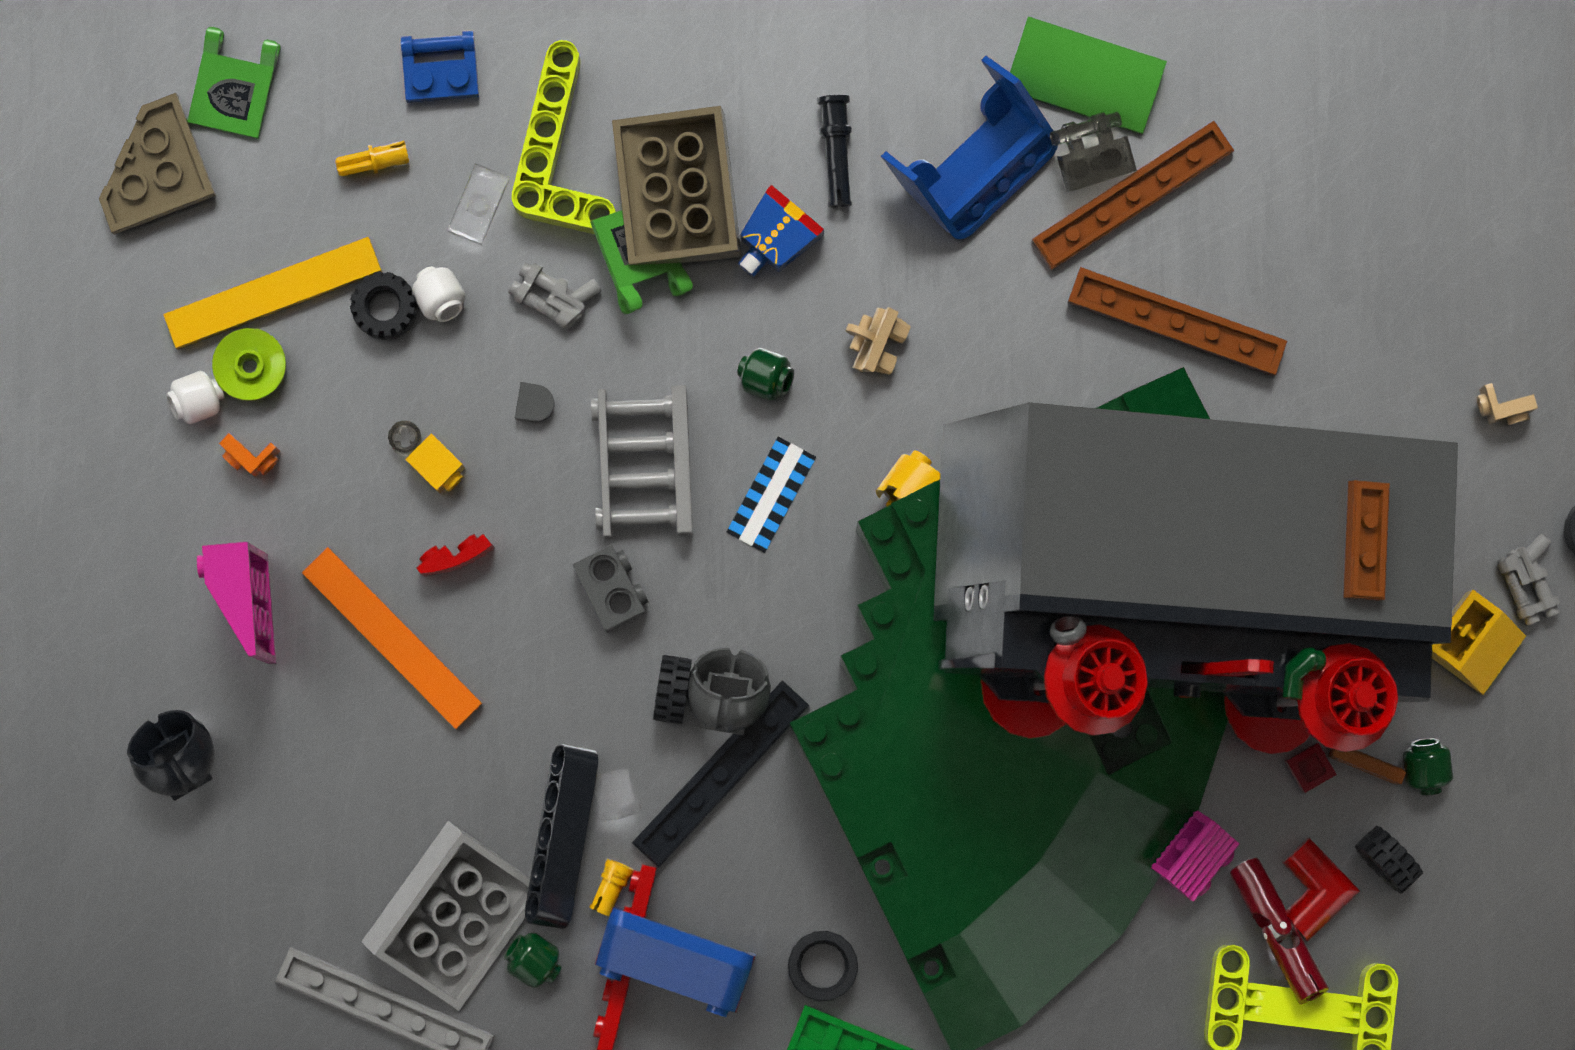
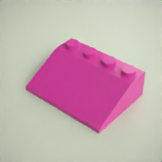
[197,542,276,664]

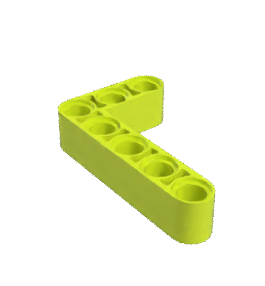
[512,40,616,235]

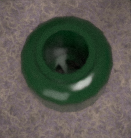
[737,348,794,401]
[1403,738,1453,795]
[504,933,562,988]

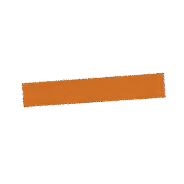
[302,547,483,730]

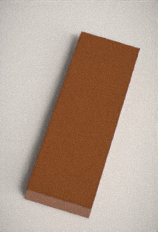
[1343,480,1390,601]

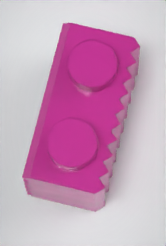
[1152,811,1240,902]

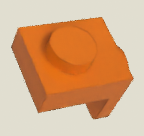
[219,433,280,477]

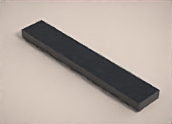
[632,680,809,868]

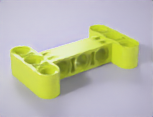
[1204,945,1398,1050]

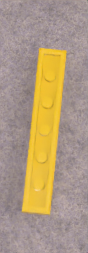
[163,237,382,350]

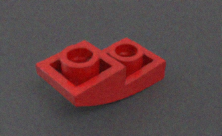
[416,534,495,576]

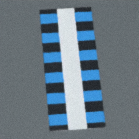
[726,436,816,553]

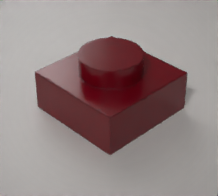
[1285,743,1337,794]

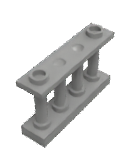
[591,385,693,539]

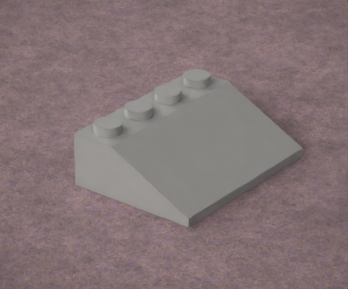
[361,821,530,1011]

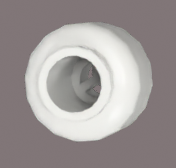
[411,266,466,322]
[166,371,224,424]

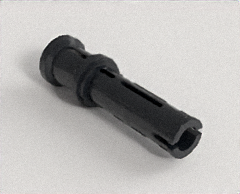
[817,95,852,207]

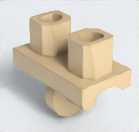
[845,307,911,375]

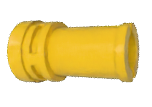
[589,858,634,916]

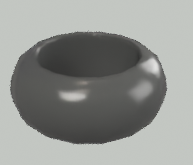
[1050,615,1086,645]

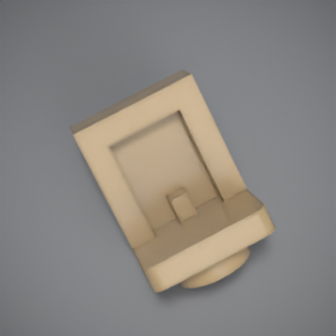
[1477,383,1538,425]

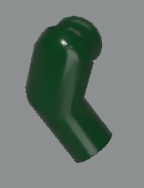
[1283,647,1326,700]

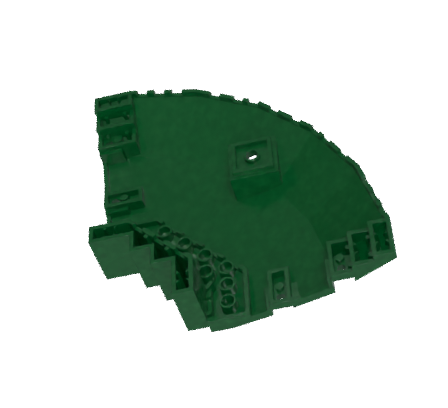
[790,367,1228,1050]

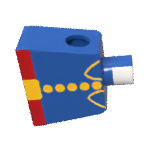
[737,185,824,277]

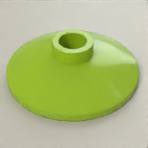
[212,328,286,401]

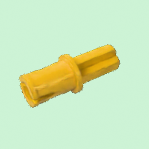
[335,140,409,176]

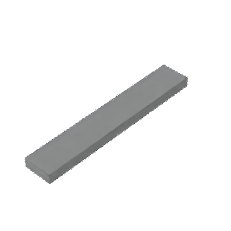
[275,947,494,1050]

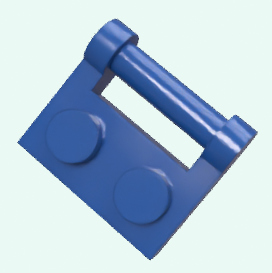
[401,31,479,103]

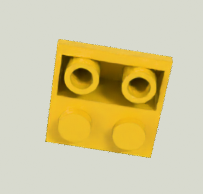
[1432,590,1526,695]

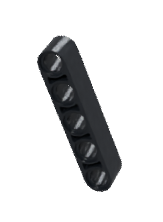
[525,744,598,929]

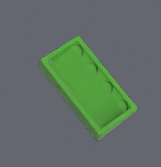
[1010,16,1167,135]

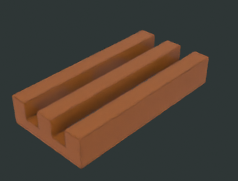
[1328,749,1406,785]

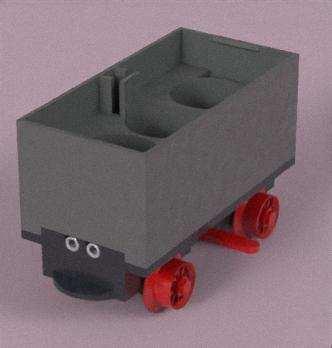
[933,402,1458,754]

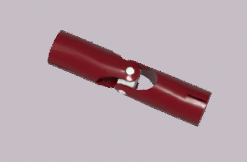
[1229,857,1329,1005]

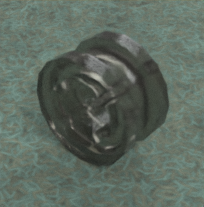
[388,420,422,456]

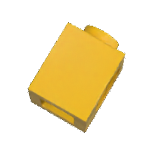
[405,433,465,494]

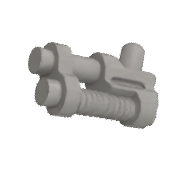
[508,262,602,329]
[1497,533,1560,626]

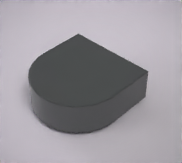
[515,382,555,422]

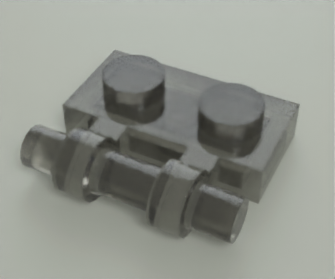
[1050,112,1137,192]

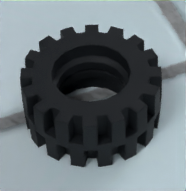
[350,272,418,340]
[653,655,692,724]
[1355,825,1423,894]

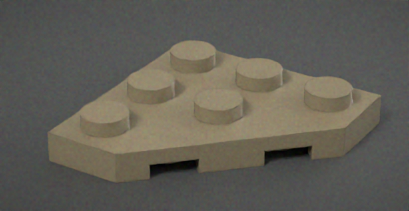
[99,93,216,235]

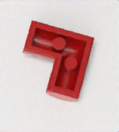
[1282,837,1360,942]

